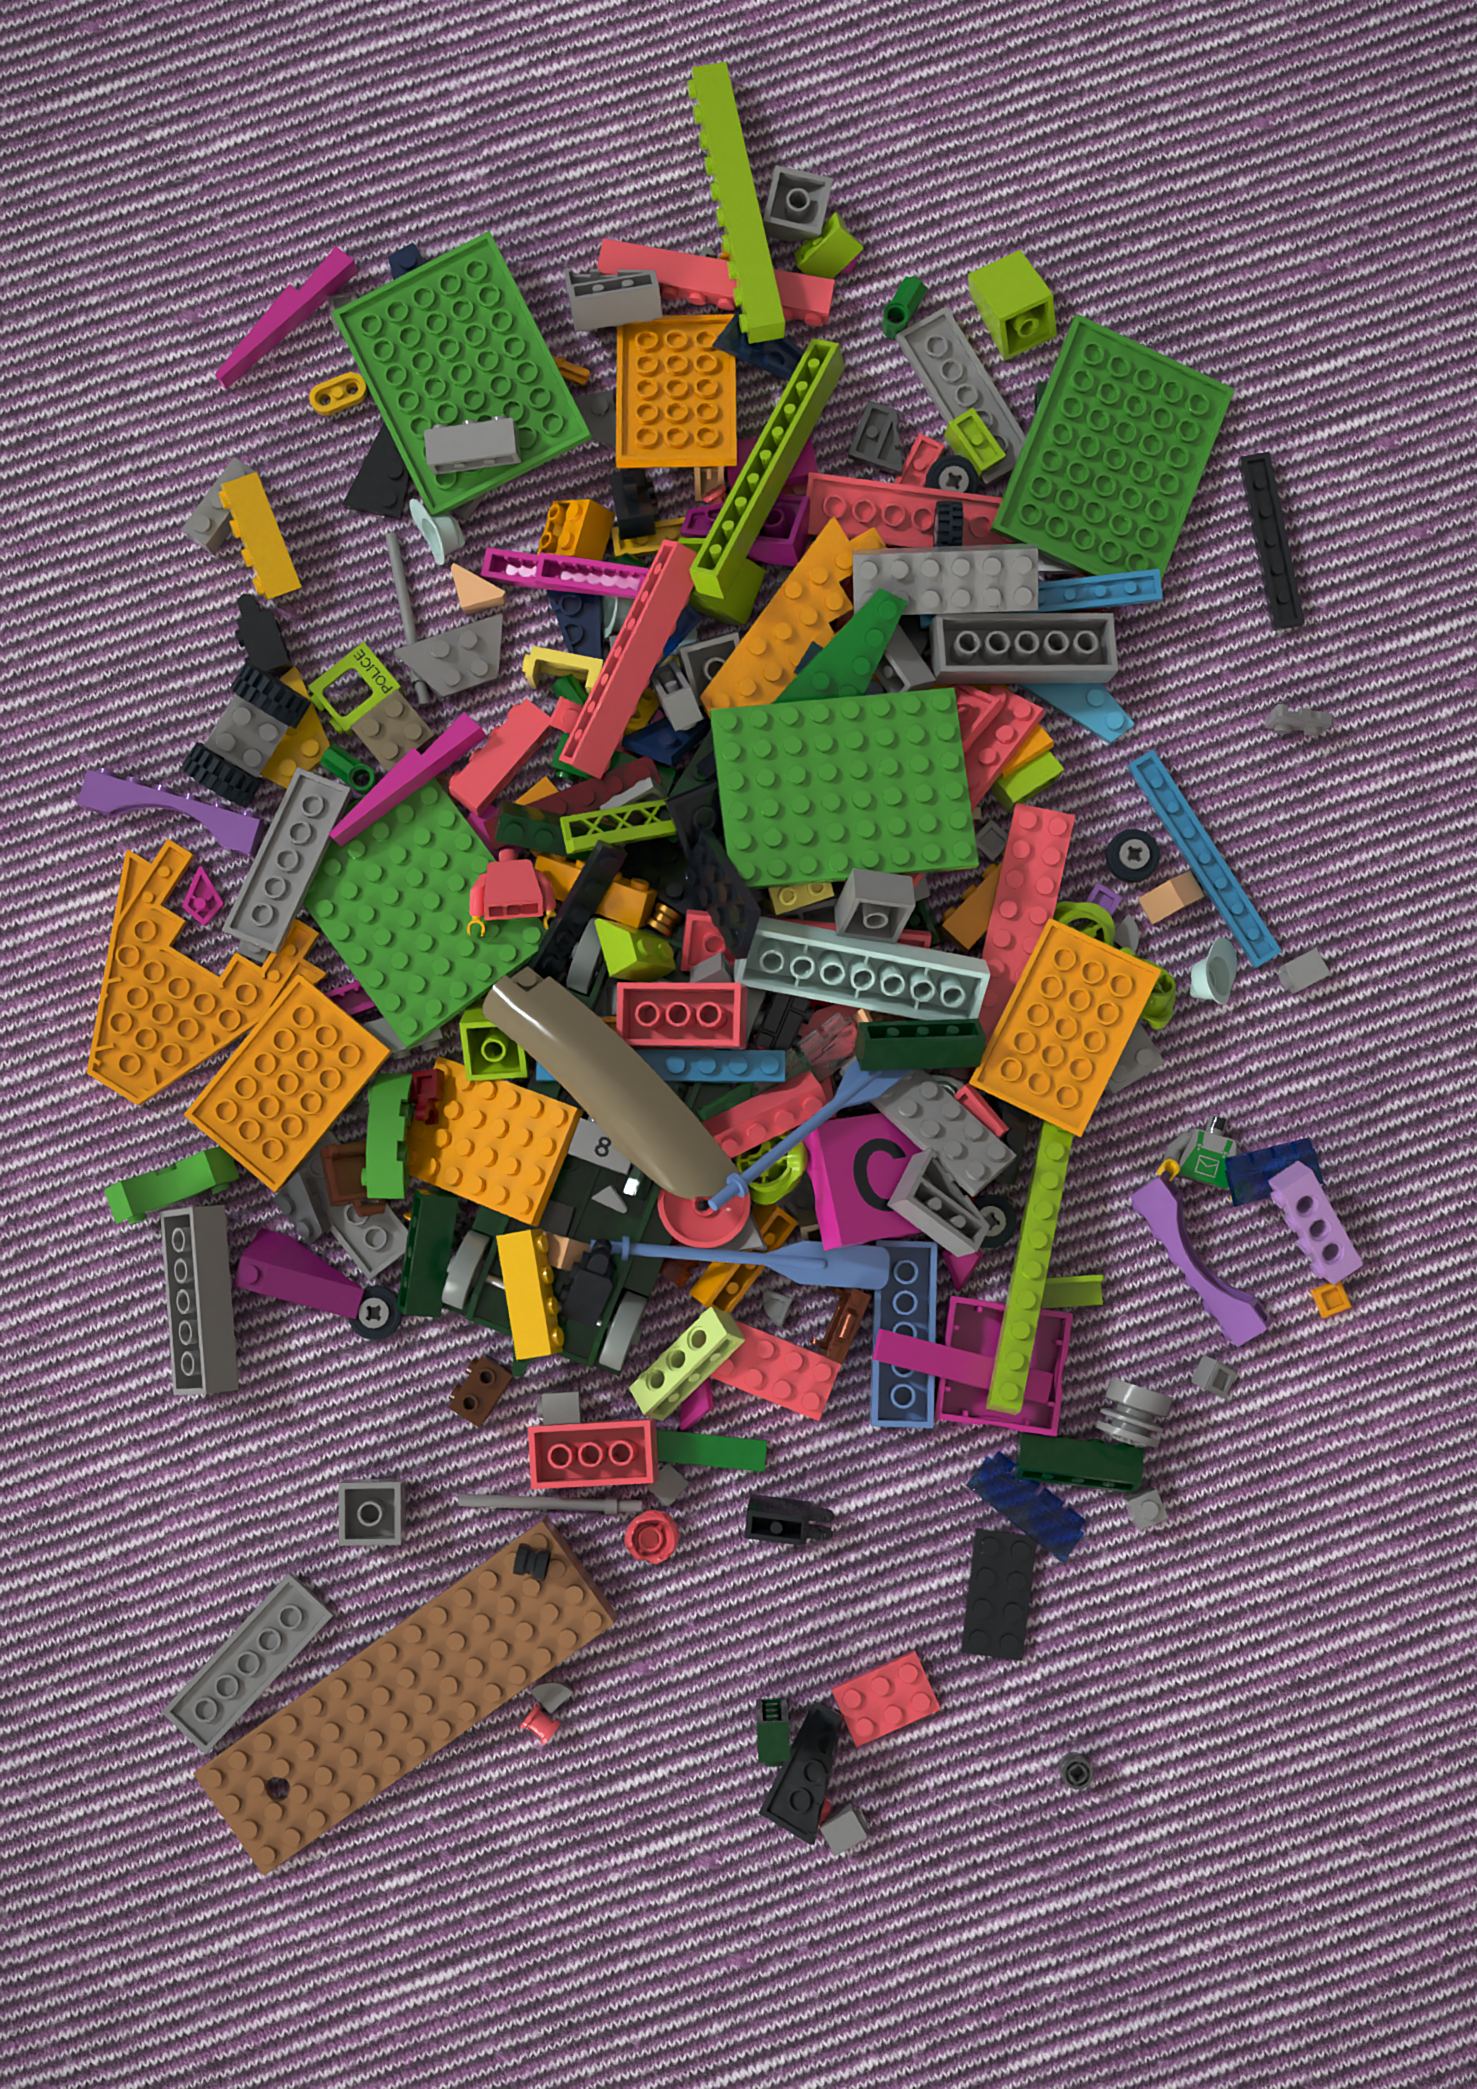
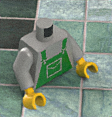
[1157,1115,1252,1203]

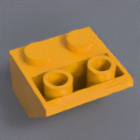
[537,499,616,561]

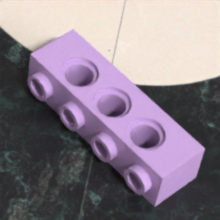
[1268,1161,1363,1285]

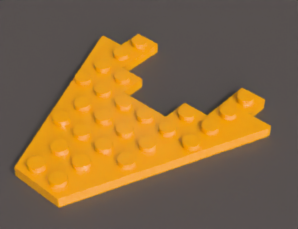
[698,517,952,718]
[87,839,328,1106]

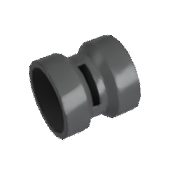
[1058,1752,1093,1790]

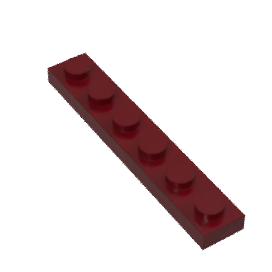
[483,756,662,850]

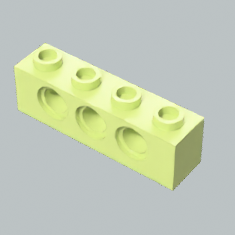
[629,1306,745,1421]

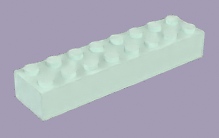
[733,916,991,1020]

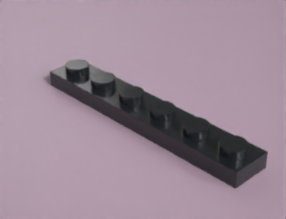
[1238,452,1305,631]
[528,840,628,981]

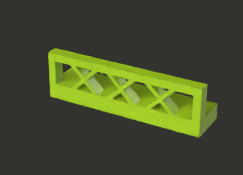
[560,798,677,855]

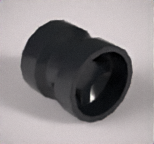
[513,1543,551,1581]

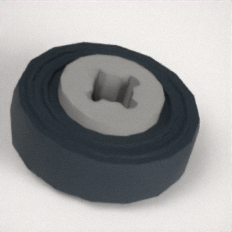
[925,455,979,494]
[1105,829,1160,883]
[974,1194,1017,1248]
[348,1285,403,1340]

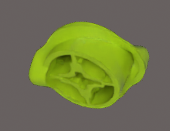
[1053,901,1115,947]
[1120,947,1176,1030]
[734,1130,808,1205]

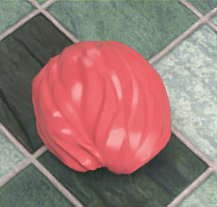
[624,1510,680,1564]

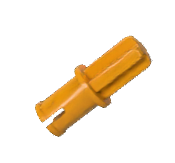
[552,356,590,386]

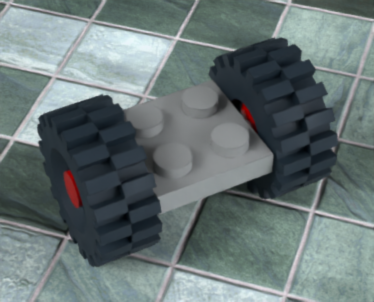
[181,662,311,808]

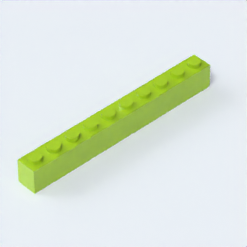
[687,62,785,344]
[689,338,845,599]
[986,1119,1073,1415]

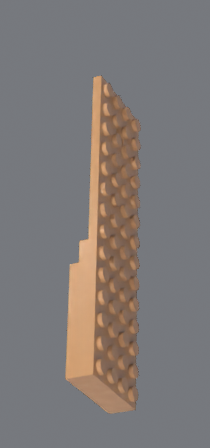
[193,1515,619,1876]

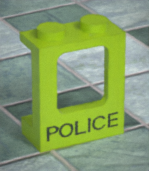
[308,641,405,738]

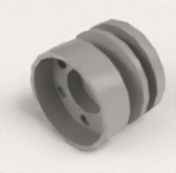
[1095,1377,1173,1448]

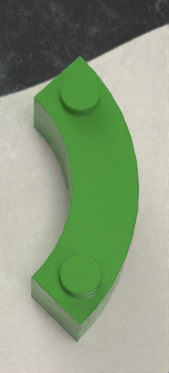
[361,1073,414,1199]
[104,1146,239,1225]

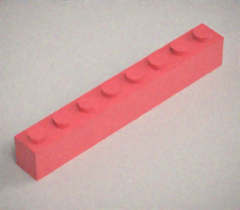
[597,238,835,326]
[558,539,697,779]

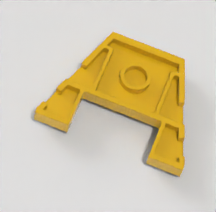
[260,666,331,790]

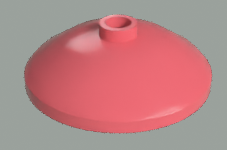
[658,1187,751,1249]

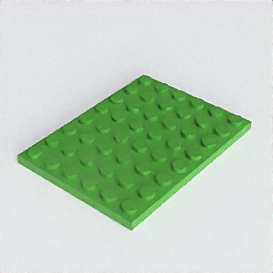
[332,230,593,516]
[990,314,1235,604]
[710,687,979,890]
[303,777,547,1050]

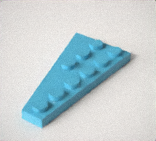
[1016,683,1135,745]

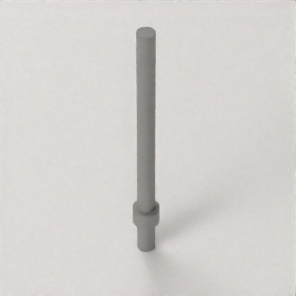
[385,533,431,707]
[458,1494,642,1515]

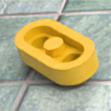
[309,372,368,416]
[624,688,659,735]

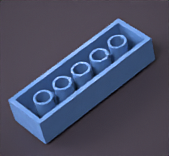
[870,1240,937,1428]

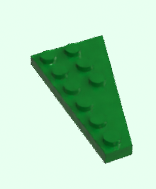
[770,588,908,704]

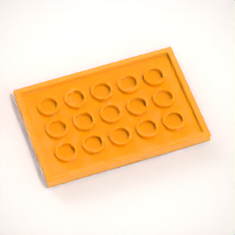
[616,314,737,468]
[969,918,1162,1138]
[183,973,393,1193]
[403,1056,584,1227]

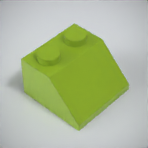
[594,918,676,983]

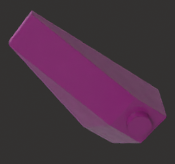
[680,494,810,567]
[233,1228,366,1319]

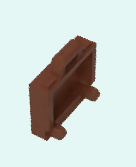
[320,1141,386,1217]
[810,1286,871,1365]

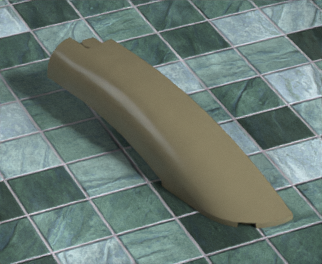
[482,966,741,1200]

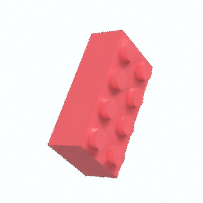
[616,983,747,1049]
[709,1319,842,1421]
[528,1418,659,1489]

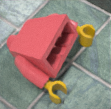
[467,849,557,937]

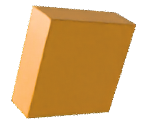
[1310,1280,1352,1318]

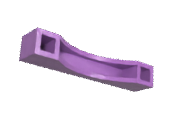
[77,768,266,859]
[1130,1170,1273,1348]

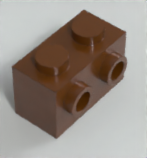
[448,1355,514,1428]

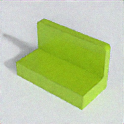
[794,212,863,279]
[944,408,1006,481]
[1041,1274,1104,1309]

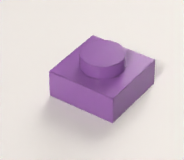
[1085,882,1123,916]

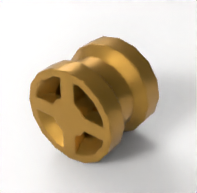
[645,902,683,939]

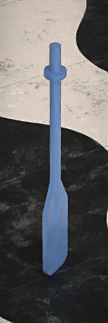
[708,1060,913,1211]
[590,1236,890,1290]

